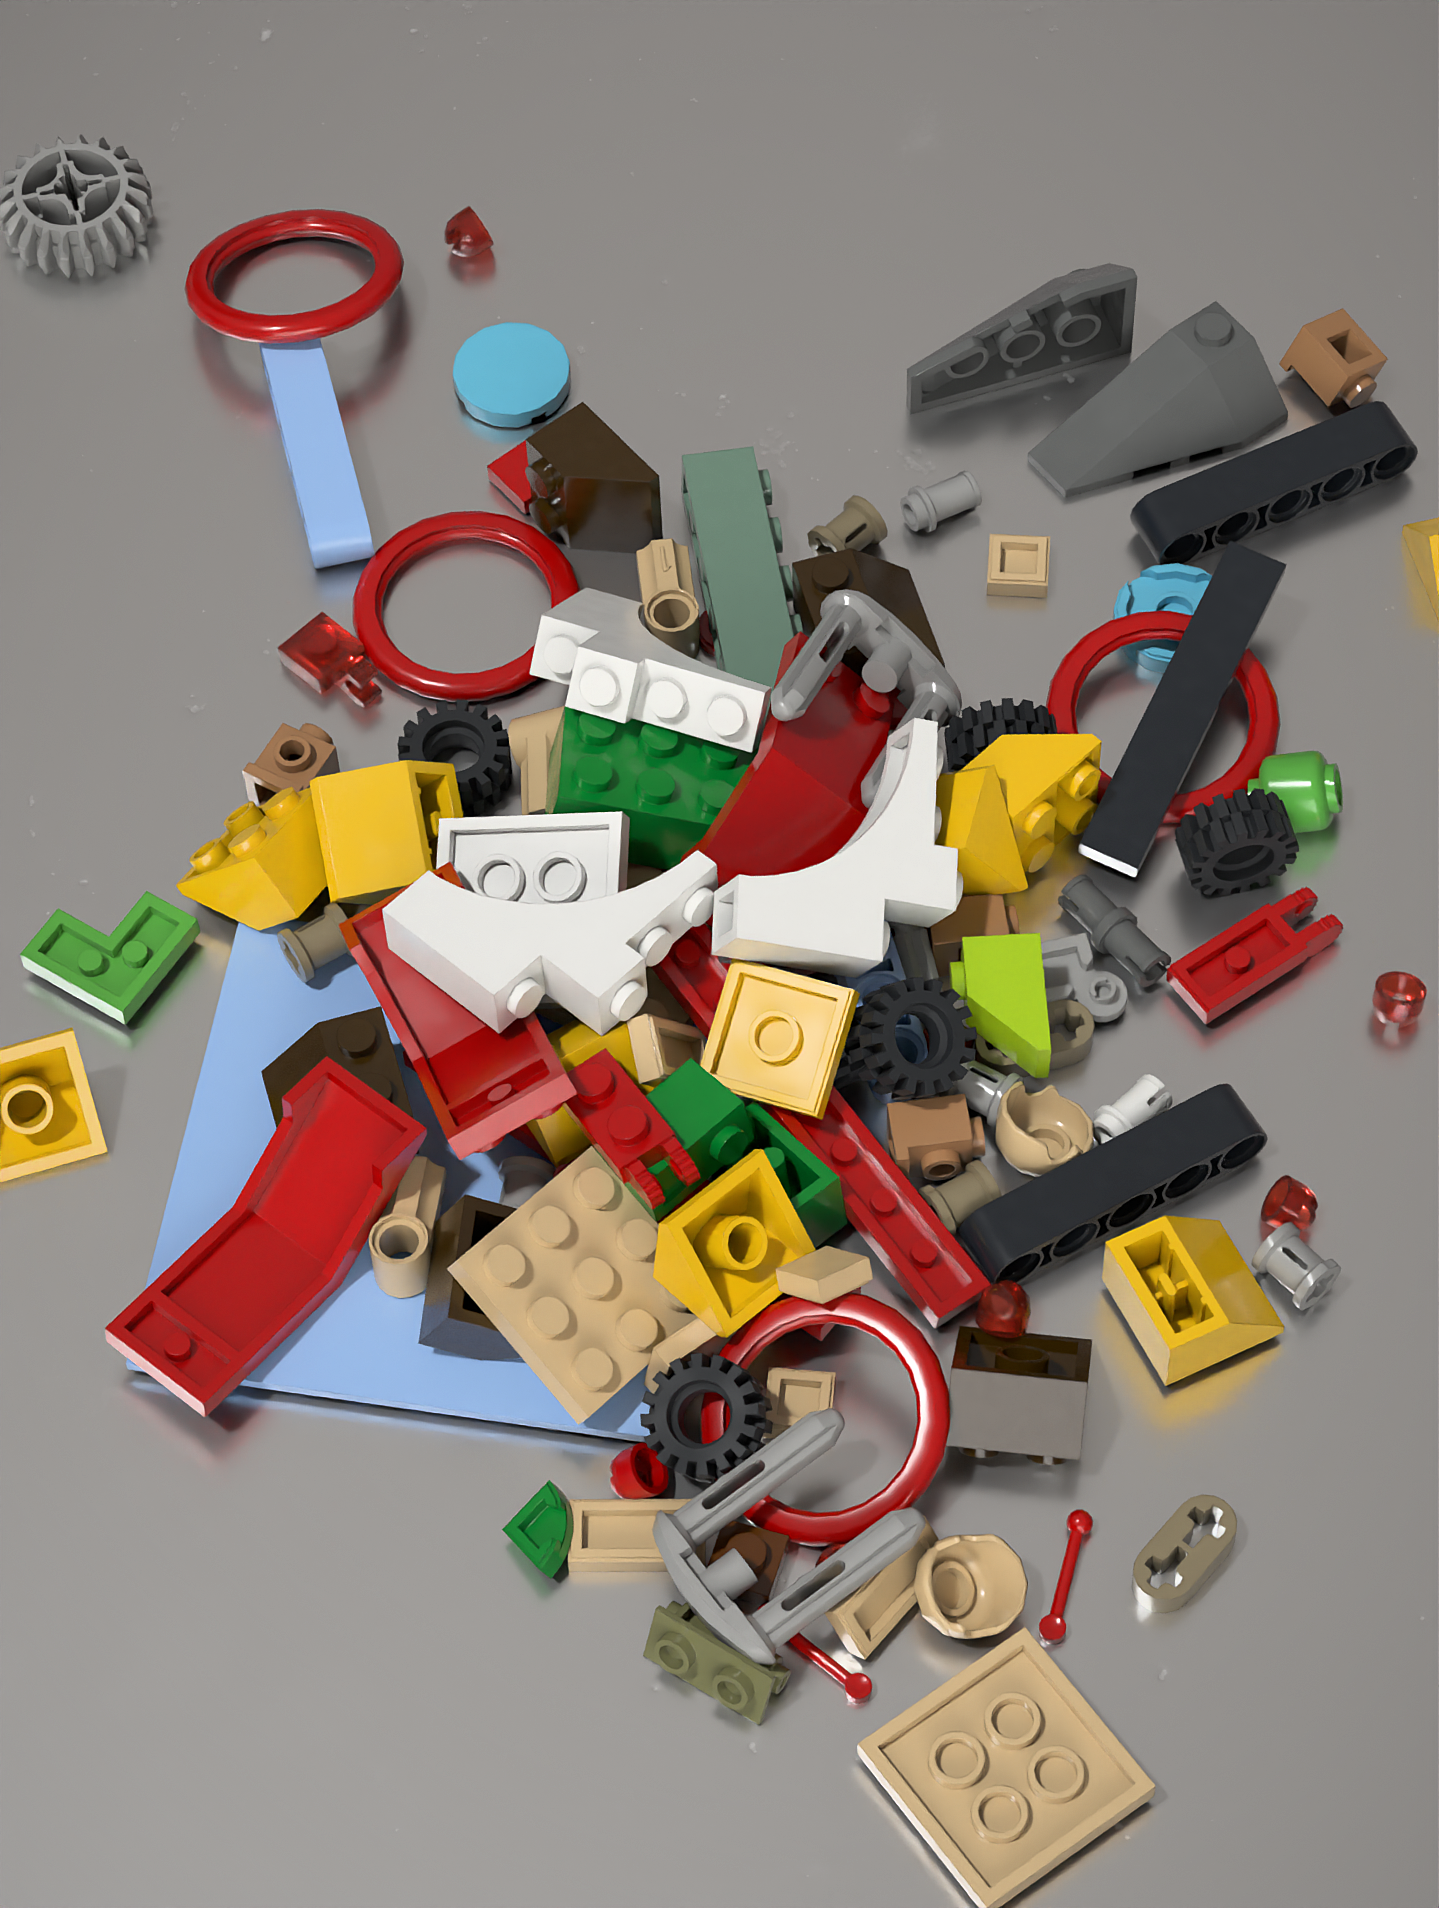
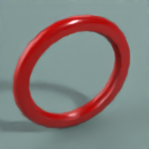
[184,209,404,344]
[352,511,580,703]
[1045,611,1281,824]
[700,1292,950,1547]

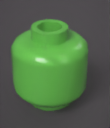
[1248,750,1343,833]

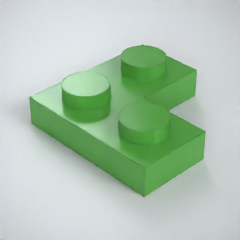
[20,891,200,1025]

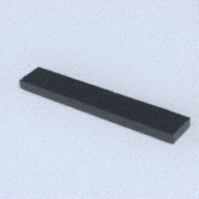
[1078,541,1287,878]

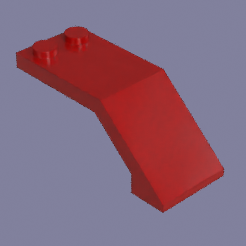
[680,631,895,968]
[338,862,578,1160]
[105,1056,427,1417]

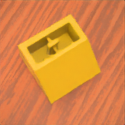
[961,734,1102,873]
[309,760,464,904]
[176,787,328,931]
[1102,1215,1284,1386]

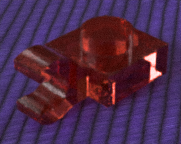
[277,612,382,708]

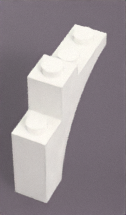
[529,587,772,753]
[711,718,963,978]
[382,850,718,1036]

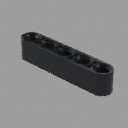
[1130,401,1418,565]
[958,1083,1268,1289]

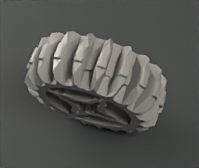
[0,134,153,279]

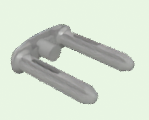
[771,589,962,809]
[652,1408,926,1665]

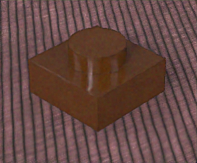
[707,1521,789,1605]

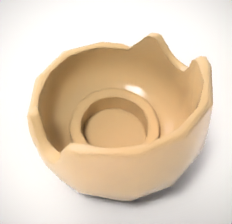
[996,1081,1094,1177]
[914,1534,1028,1639]

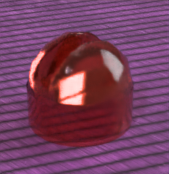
[444,206,494,258]
[1372,971,1427,1028]
[1261,1175,1318,1232]
[975,1280,1031,1338]

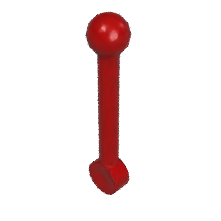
[1039,1509,1093,1645]
[755,1603,872,1704]

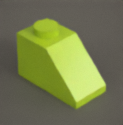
[949,933,1051,1078]

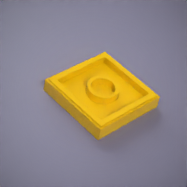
[700,958,860,1120]

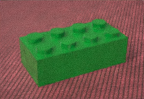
[545,707,761,870]

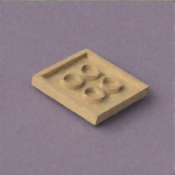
[447,1146,698,1425]
[858,1627,1156,1908]

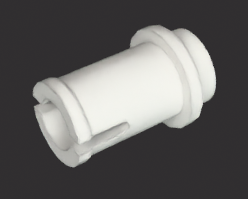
[1093,1074,1173,1145]

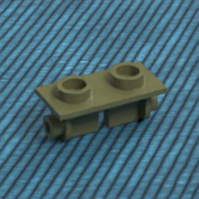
[643,1601,791,1725]

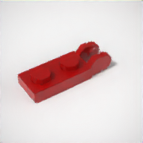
[1166,886,1344,1025]
[562,1048,701,1209]

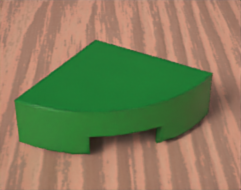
[502,1480,574,1579]

